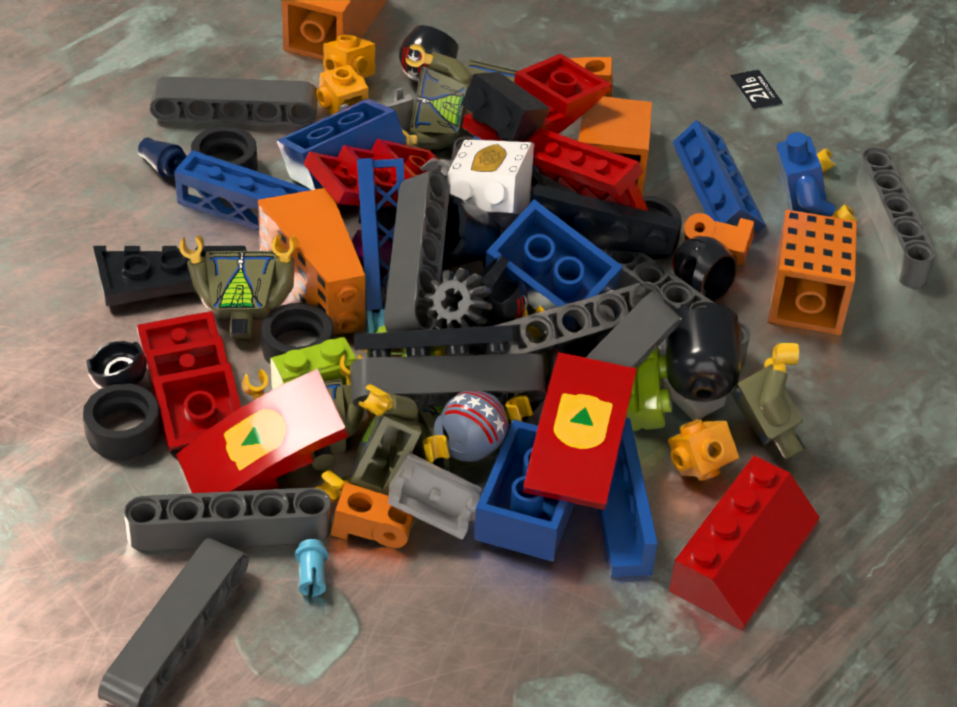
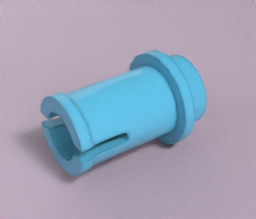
[295,539,328,596]

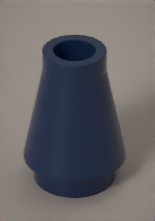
[138,137,187,177]

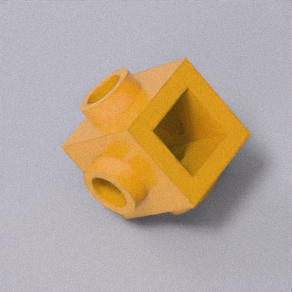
[323,35,375,78]
[316,65,368,115]
[667,420,740,481]

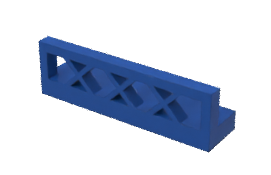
[672,120,766,232]
[174,150,311,231]
[357,158,405,310]
[598,418,658,577]

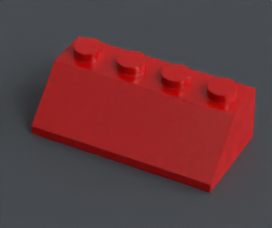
[669,455,820,630]

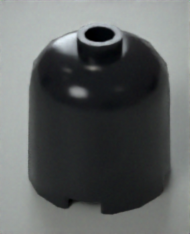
[442,193,501,270]
[665,302,742,402]

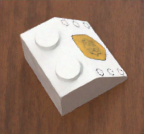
[447,140,534,215]

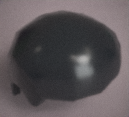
[86,341,147,389]

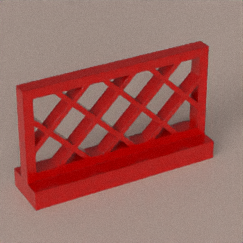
[525,128,649,211]

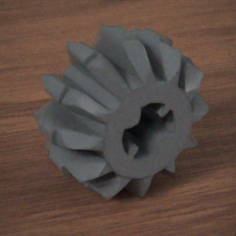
[424,268,493,329]

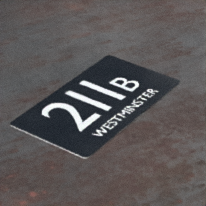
[730,70,783,109]

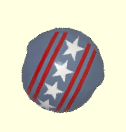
[434,390,508,462]

